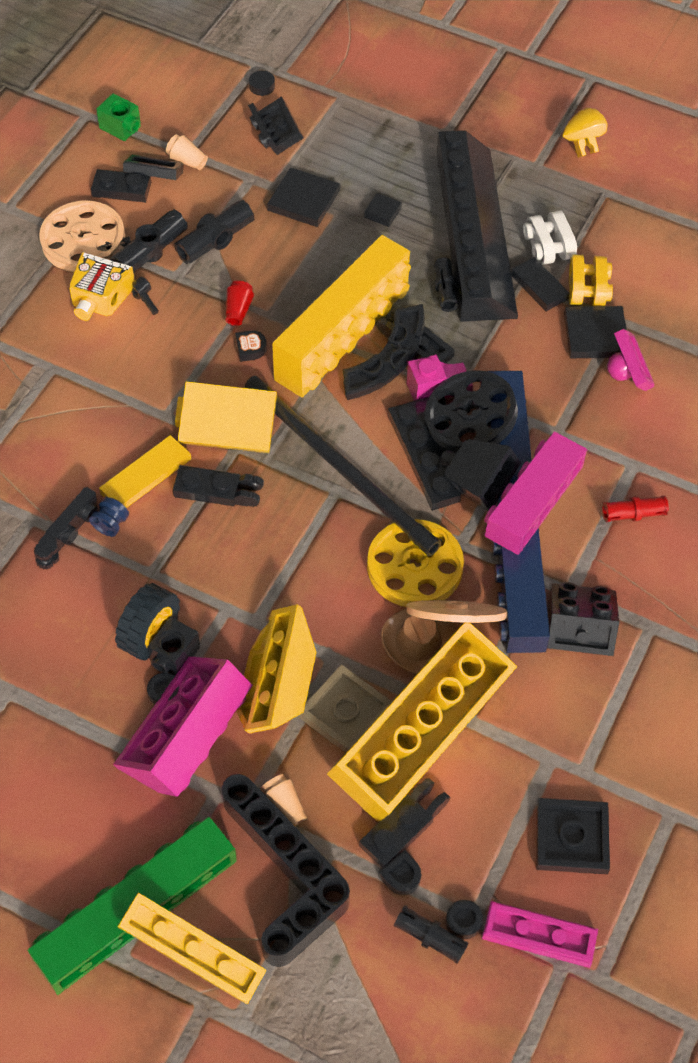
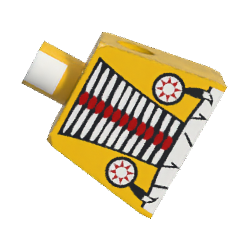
[69,252,135,321]

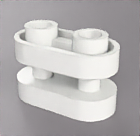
[523,210,577,265]

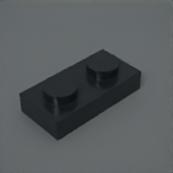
[91,169,152,203]

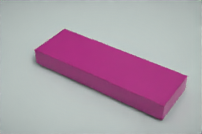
[482,901,598,968]

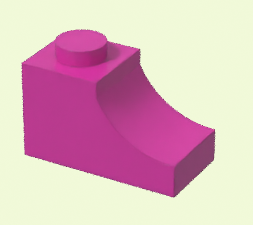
[407,355,473,401]

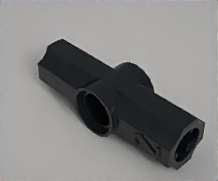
[174,200,255,264]
[110,209,188,273]

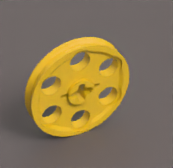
[367,519,464,607]

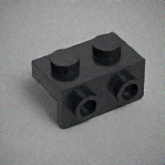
[248,96,304,155]

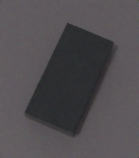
[123,154,184,180]
[511,257,570,312]

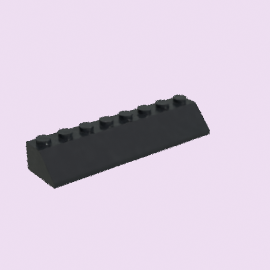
[437,130,518,322]

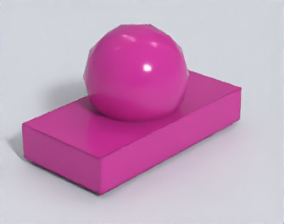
[607,329,655,391]

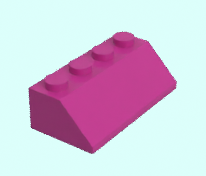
[113,656,253,797]

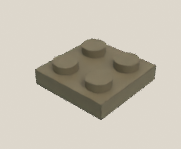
[298,664,392,753]

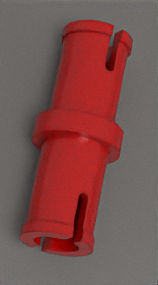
[602,495,669,522]

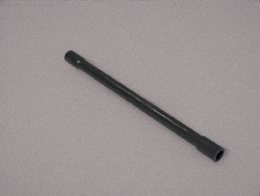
[245,376,441,556]

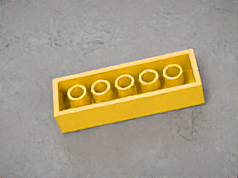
[272,235,411,398]
[327,622,517,822]

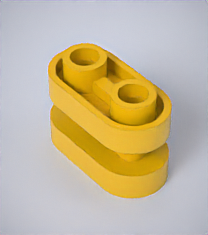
[569,254,613,306]

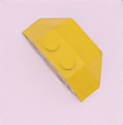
[236,604,317,733]

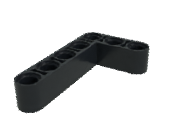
[222,774,350,967]

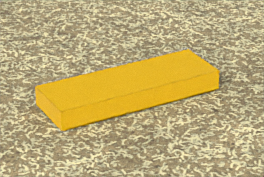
[99,435,191,508]

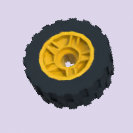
[115,583,180,661]

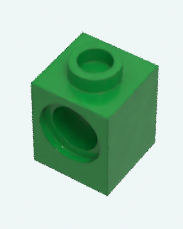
[96,93,141,142]

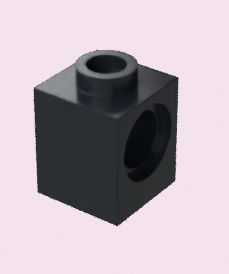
[147,617,200,676]

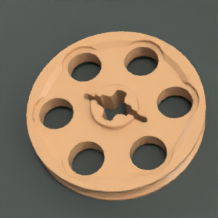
[39,201,125,272]

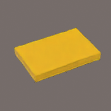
[178,382,277,453]

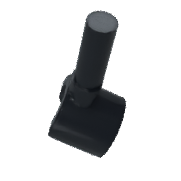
[132,276,159,315]

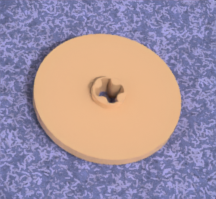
[406,600,507,623]

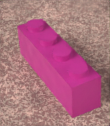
[484,431,587,555]

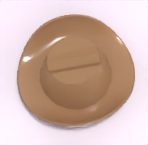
[381,609,456,674]

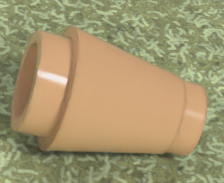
[166,134,208,170]
[260,774,307,827]

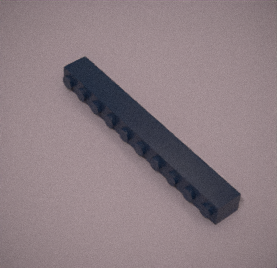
[479,371,550,653]

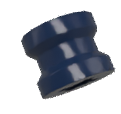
[89,497,129,537]

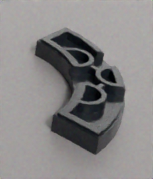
[342,304,425,400]

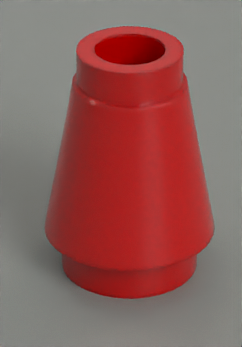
[225,281,255,326]

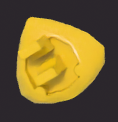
[562,108,608,158]

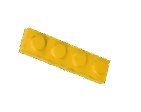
[117,893,266,1004]

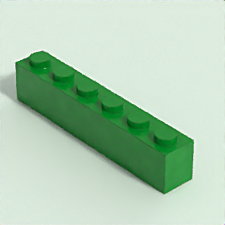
[27,817,237,996]

